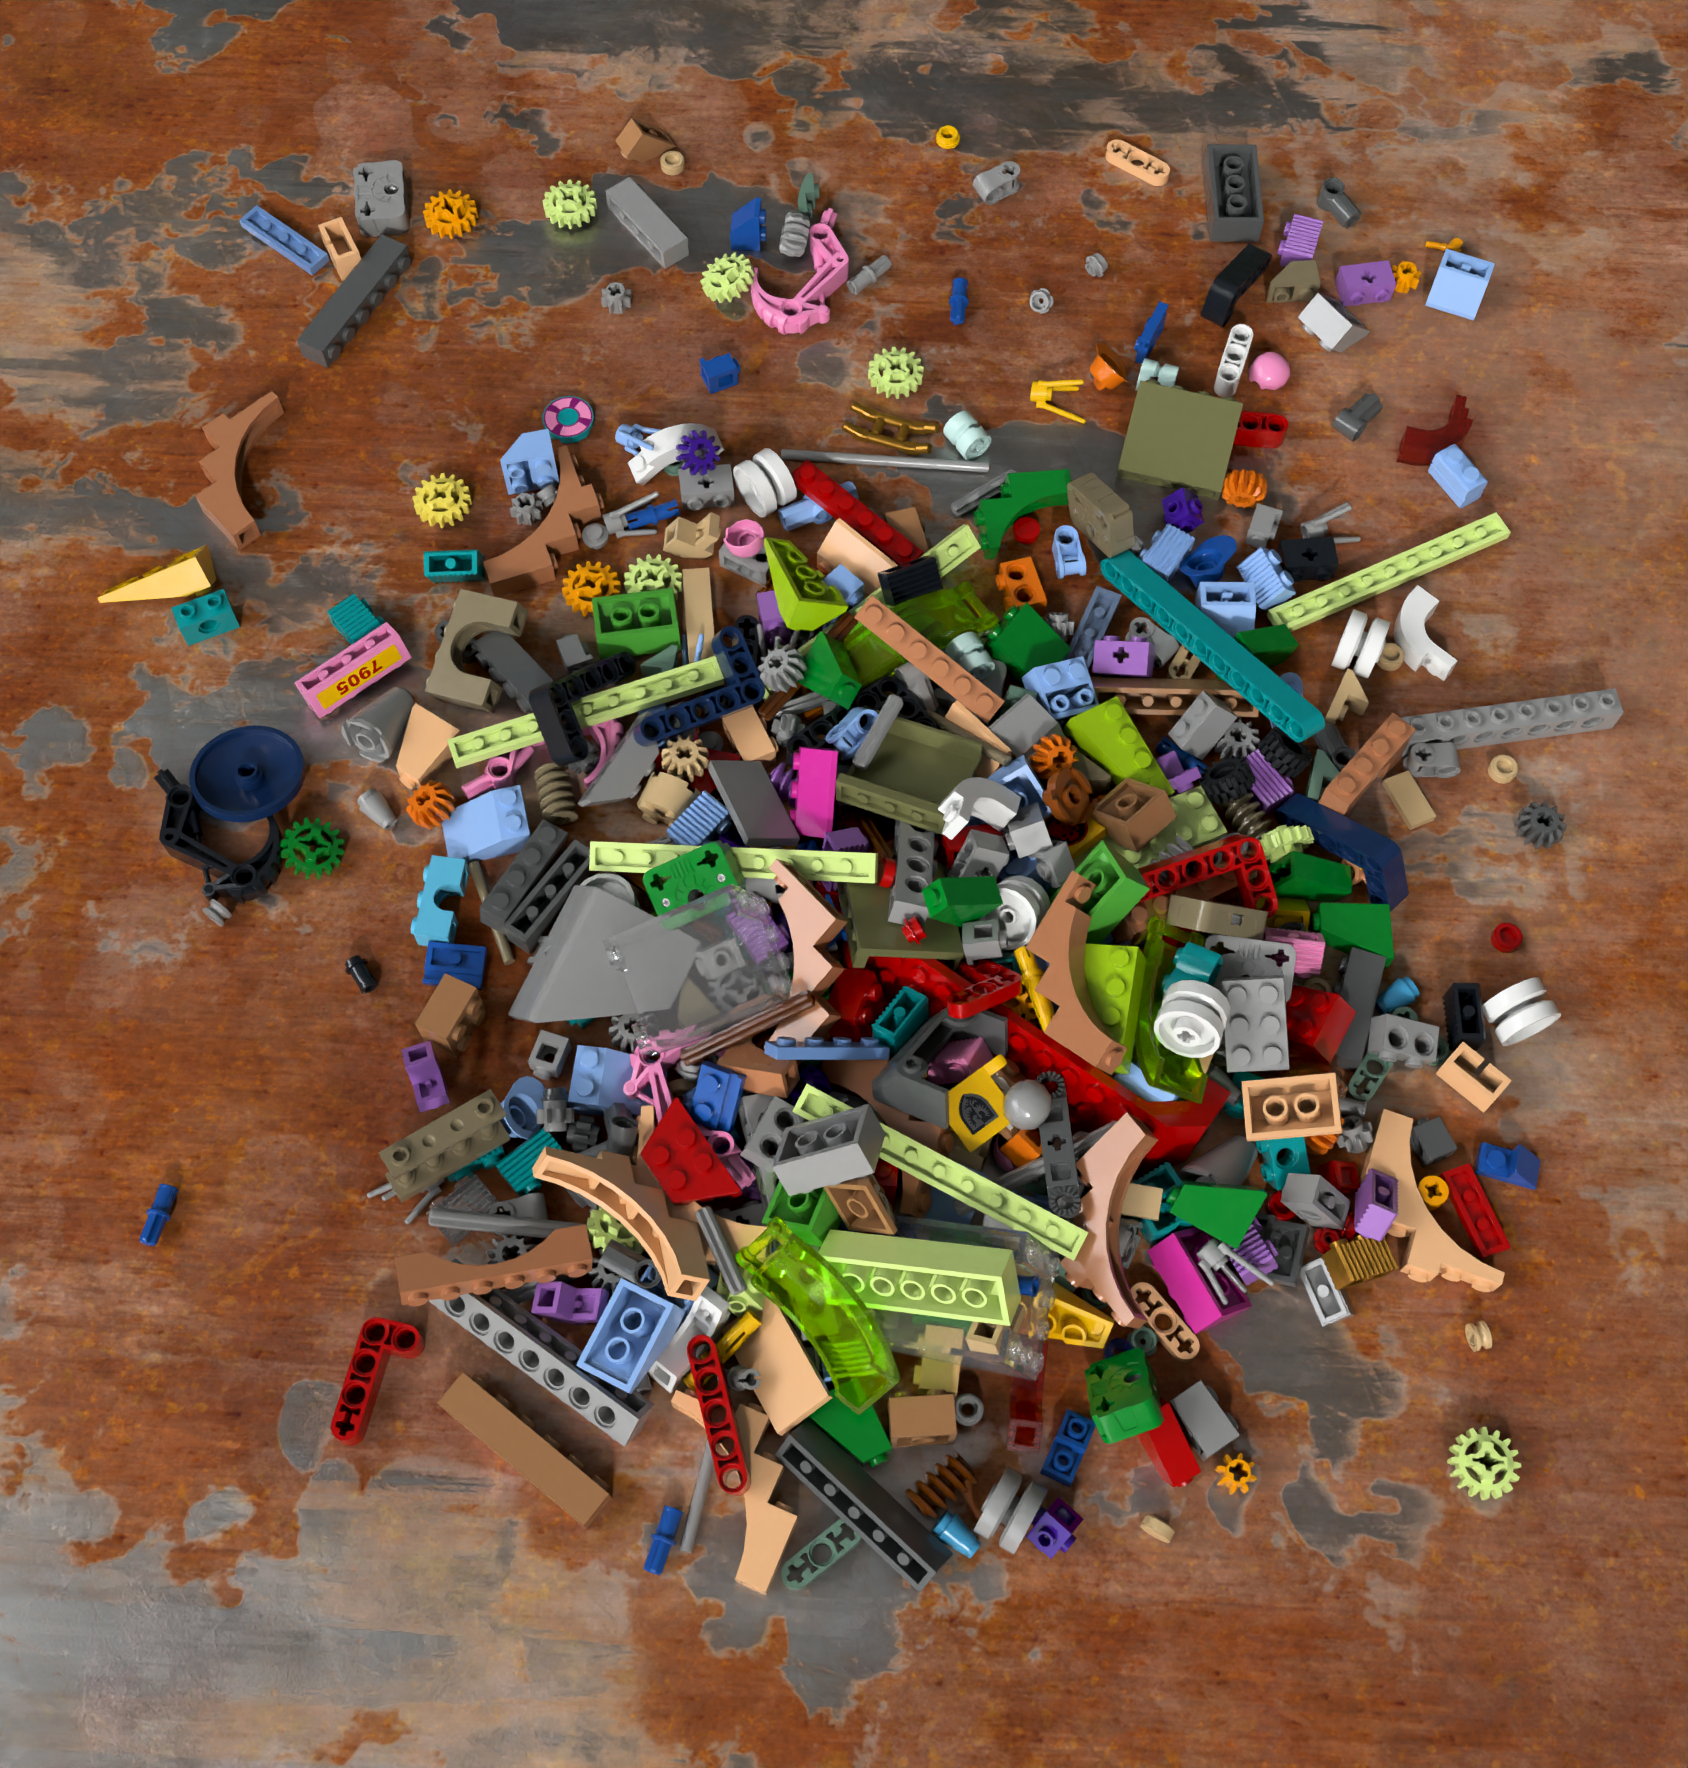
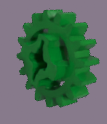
[280,818,345,880]

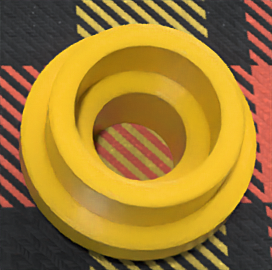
[936,125,960,149]

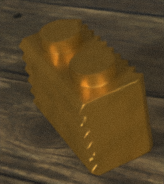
[1322,1235,1399,1290]

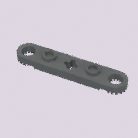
[1035,1071,1081,1220]

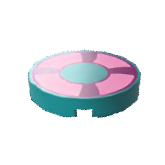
[542,396,595,444]

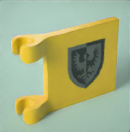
[948,1054,1010,1153]

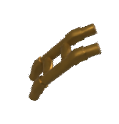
[841,401,940,455]

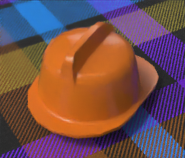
[1089,342,1129,390]

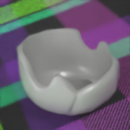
[1003,1079,1052,1130]

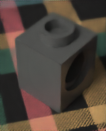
[1410,1116,1458,1168]

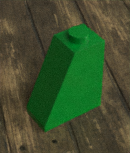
[1214,624,1299,680]
[797,631,862,709]
[1268,851,1352,902]
[922,876,1003,928]
[1310,903,1394,969]
[1166,1181,1267,1249]
[806,1377,892,1468]

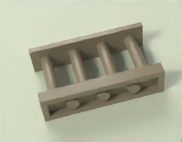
[378,1089,510,1203]

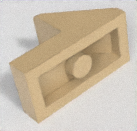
[1325,668,1369,725]

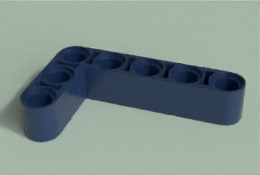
[633,626,765,747]
[1274,793,1409,912]

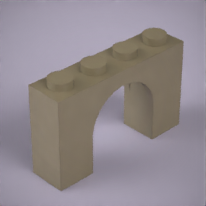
[425,589,529,714]

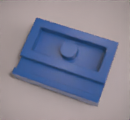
[1134,301,1169,364]
[422,941,488,990]
[689,1061,746,1134]

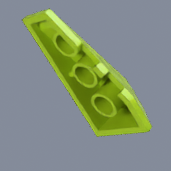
[763,537,848,631]

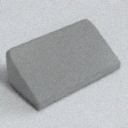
[1300,1257,1356,1327]

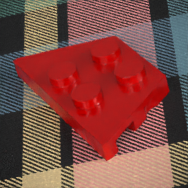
[640,1097,742,1206]

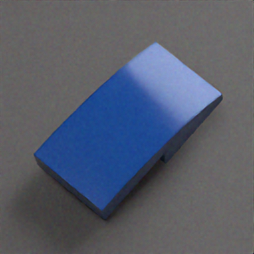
[1040,1409,1096,1487]

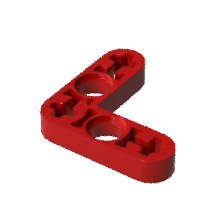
[947,957,1023,1019]

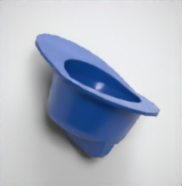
[1179,535,1237,589]

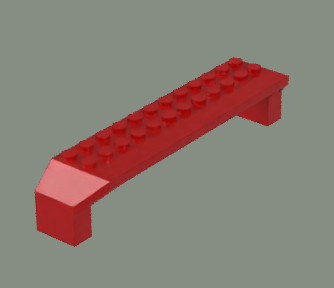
[843,926,1231,1179]

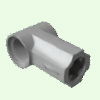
[894,661,939,711]

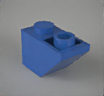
[730,197,767,252]

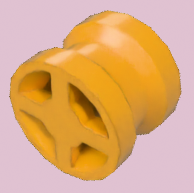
[1417,1175,1449,1211]

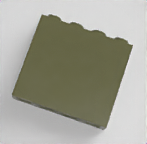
[1116,380,1243,500]
[836,710,983,835]
[836,863,965,972]

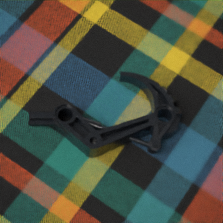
[154,769,284,904]

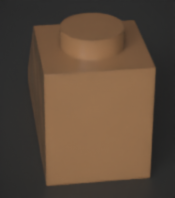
[615,118,675,163]

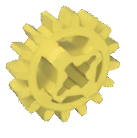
[413,473,472,528]

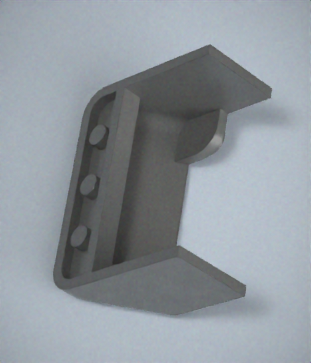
[872,1007,1008,1129]

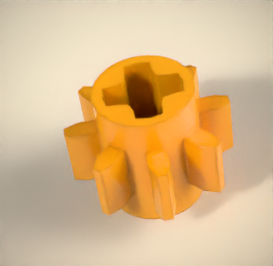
[1391,261,1421,293]
[1215,1453,1257,1495]

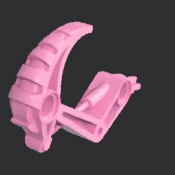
[750,208,849,335]
[461,717,624,801]
[623,1029,756,1189]

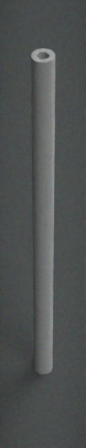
[781,449,989,473]

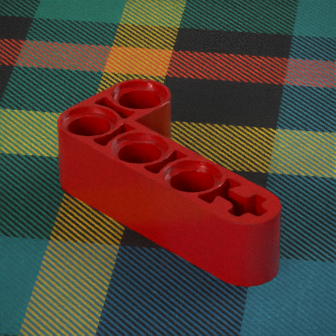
[331,1317,425,1446]

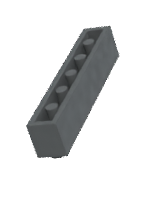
[297,234,411,368]
[773,1418,953,1593]

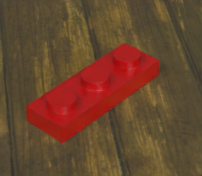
[1439,1163,1511,1260]

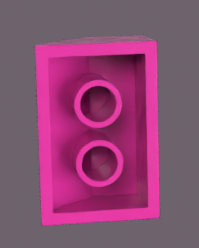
[789,746,838,838]
[1147,1227,1252,1334]

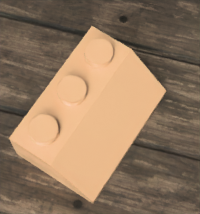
[817,518,897,599]
[938,700,1012,779]
[1241,1073,1342,1142]

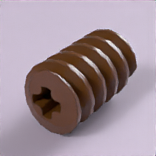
[904,1450,978,1519]

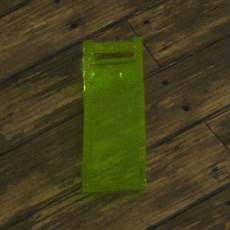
[841,581,999,694]
[1135,916,1208,1104]
[735,1216,900,1415]

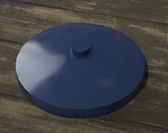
[189,725,306,822]

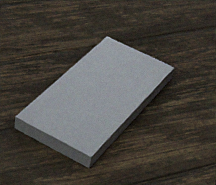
[707,760,800,846]

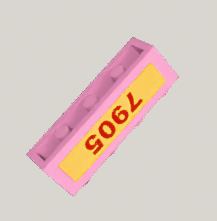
[294,622,412,718]

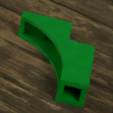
[974,469,1072,560]

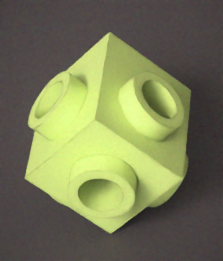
[716,1263,767,1318]

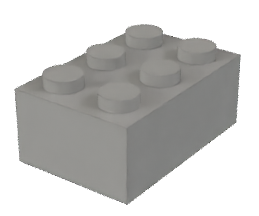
[1221,975,1290,1072]
[772,1104,885,1196]

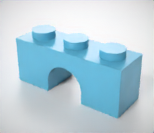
[411,855,470,946]

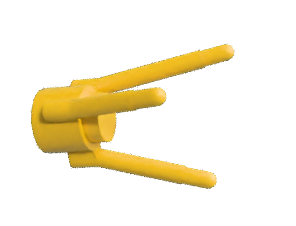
[1030,379,1086,424]

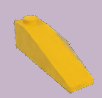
[98,544,216,603]
[1014,1260,1115,1349]

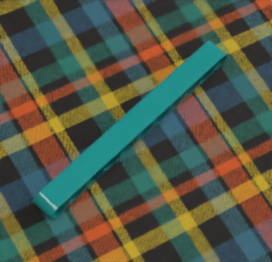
[1100,550,1325,742]

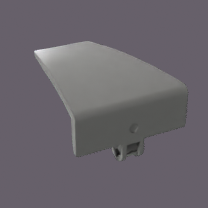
[508,885,702,1023]

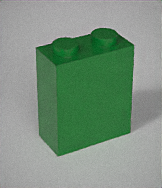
[984,603,1071,689]

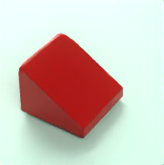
[1318,1160,1360,1194]

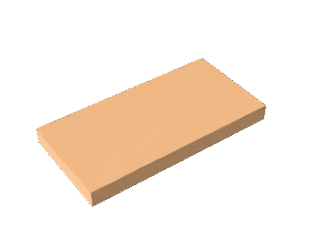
[721,1293,833,1436]

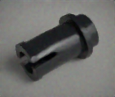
[345,955,378,994]

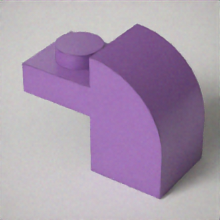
[1155,750,1201,798]
[401,1040,450,1113]
[531,1282,609,1326]

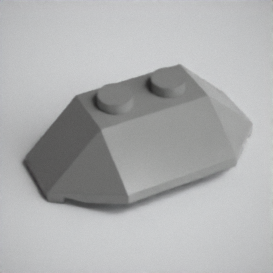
[578,711,659,807]

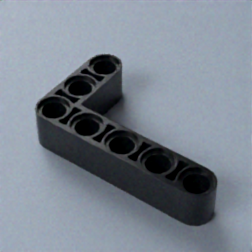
[529,651,636,766]
[786,676,937,768]

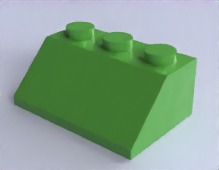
[592,588,681,659]
[1049,840,1150,944]
[762,1180,842,1247]

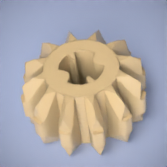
[661,734,709,783]

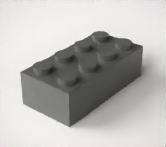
[1203,144,1264,242]

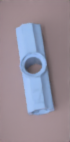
[778,481,859,532]

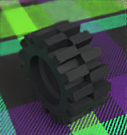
[1258,726,1313,778]
[1199,755,1256,804]

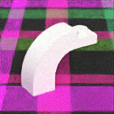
[628,423,724,486]
[1394,585,1458,681]
[938,777,1021,840]
[647,1285,731,1393]

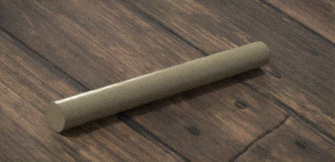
[926,709,1012,767]
[468,861,515,965]

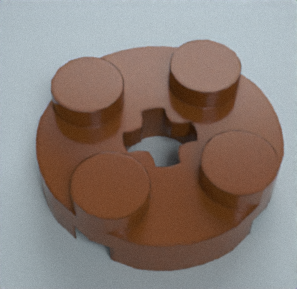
[1042,768,1094,828]

